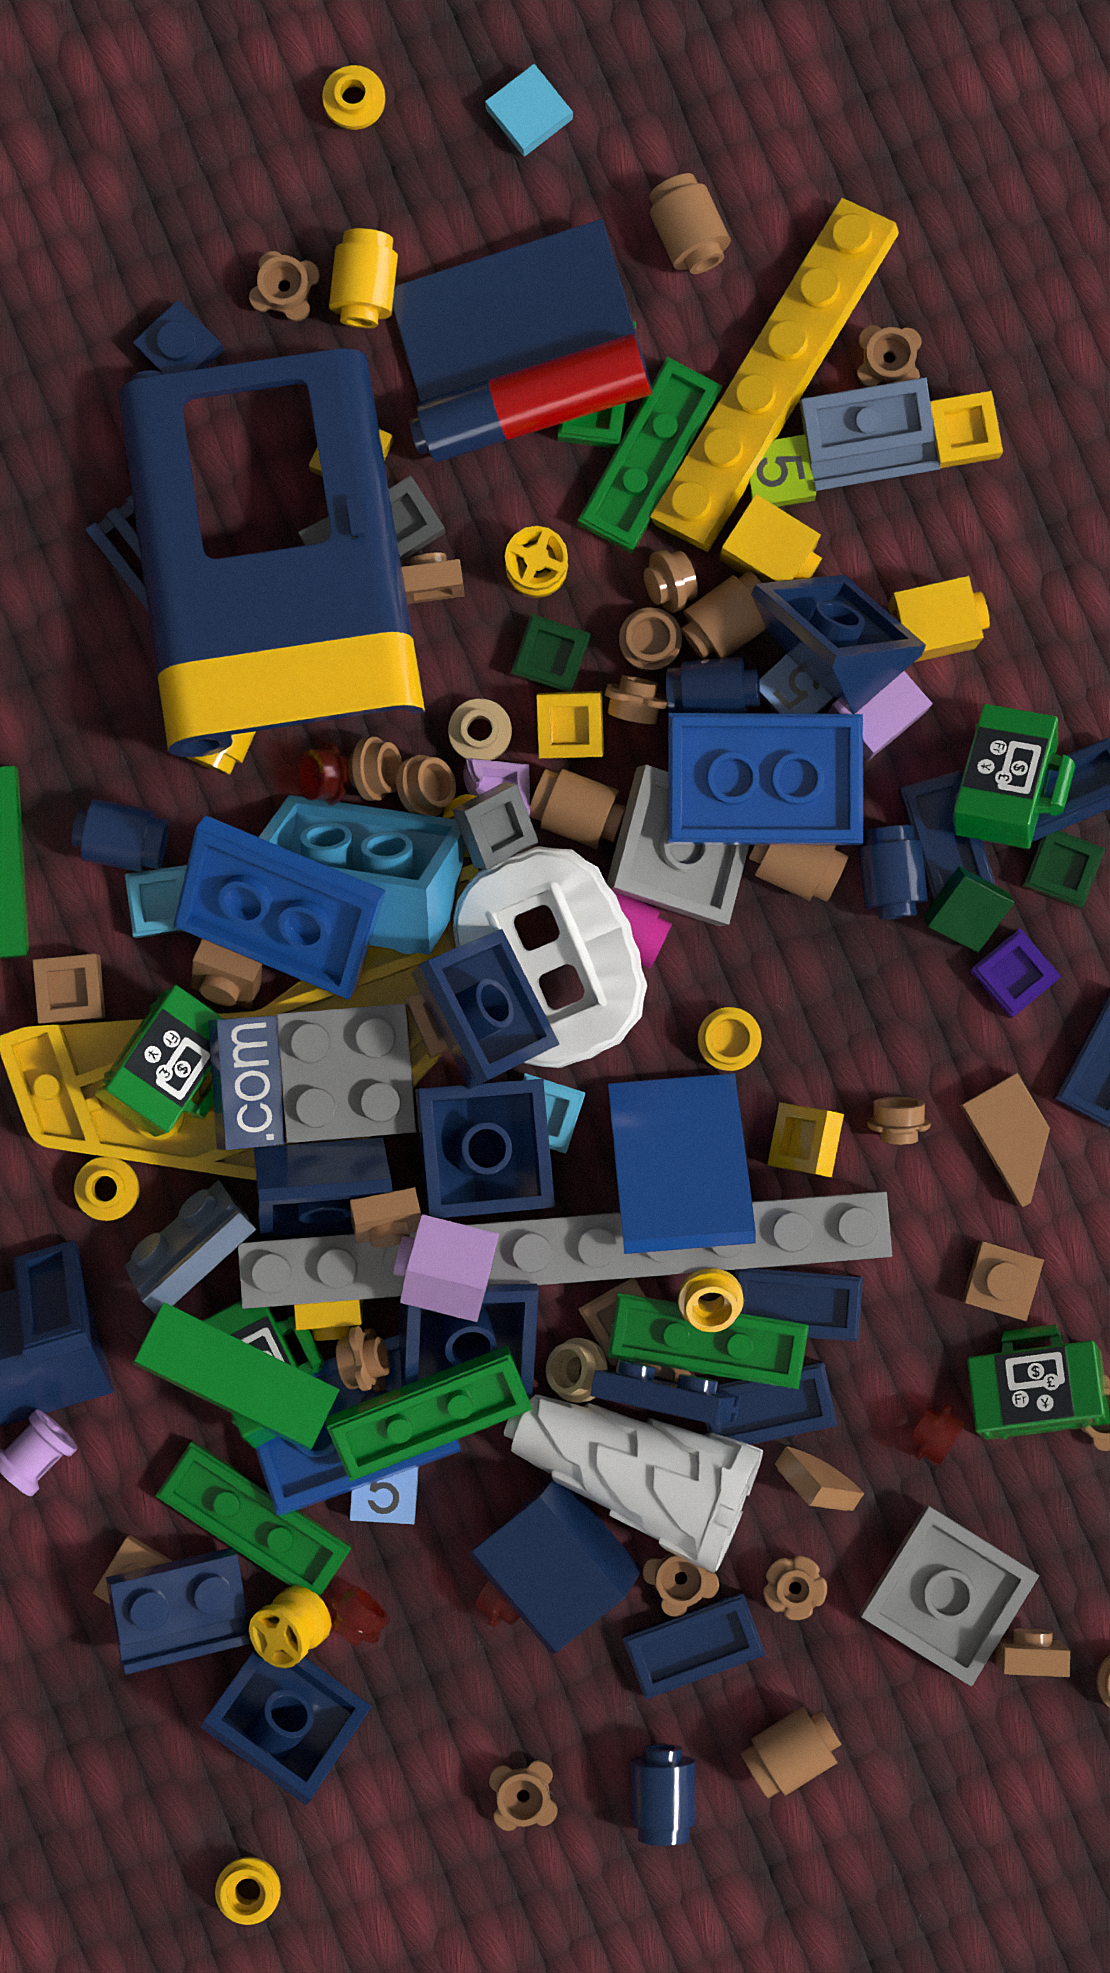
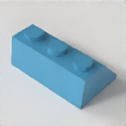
[259,795,466,955]

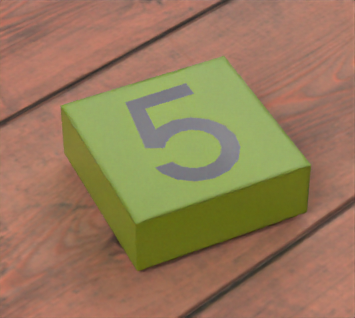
[748,434,816,507]

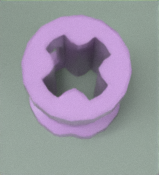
[0,1409,77,1496]

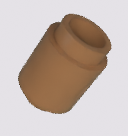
[649,173,731,274]
[681,571,767,659]
[530,769,626,850]
[749,845,848,902]
[741,1706,842,1799]

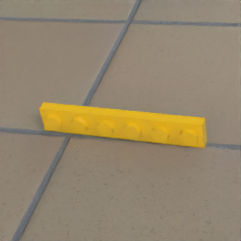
[650,198,899,552]

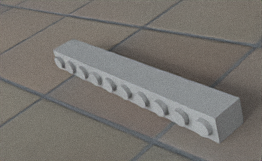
[238,1191,892,1309]

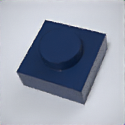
[133,300,224,374]

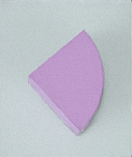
[463,758,530,817]

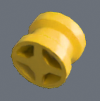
[505,526,568,598]
[249,1586,332,1669]

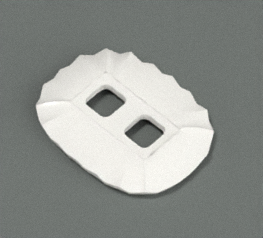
[453,846,647,1068]

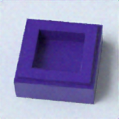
[969,928,1061,1019]

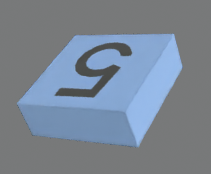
[760,654,834,714]
[350,1467,419,1524]

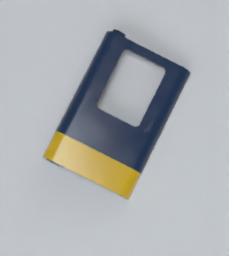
[118,348,425,757]

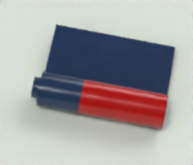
[393,218,653,463]

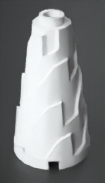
[504,1394,763,1573]

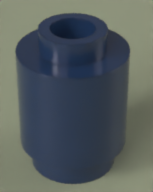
[666,656,761,714]
[71,799,169,872]
[858,825,928,920]
[630,1744,696,1846]

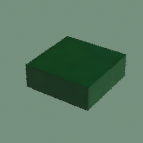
[511,613,591,692]
[1021,831,1106,909]
[922,866,1015,952]

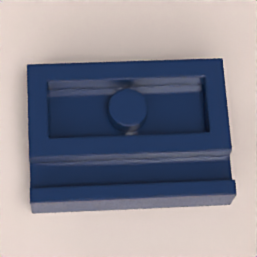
[590,1360,741,1424]
[106,1547,252,1675]

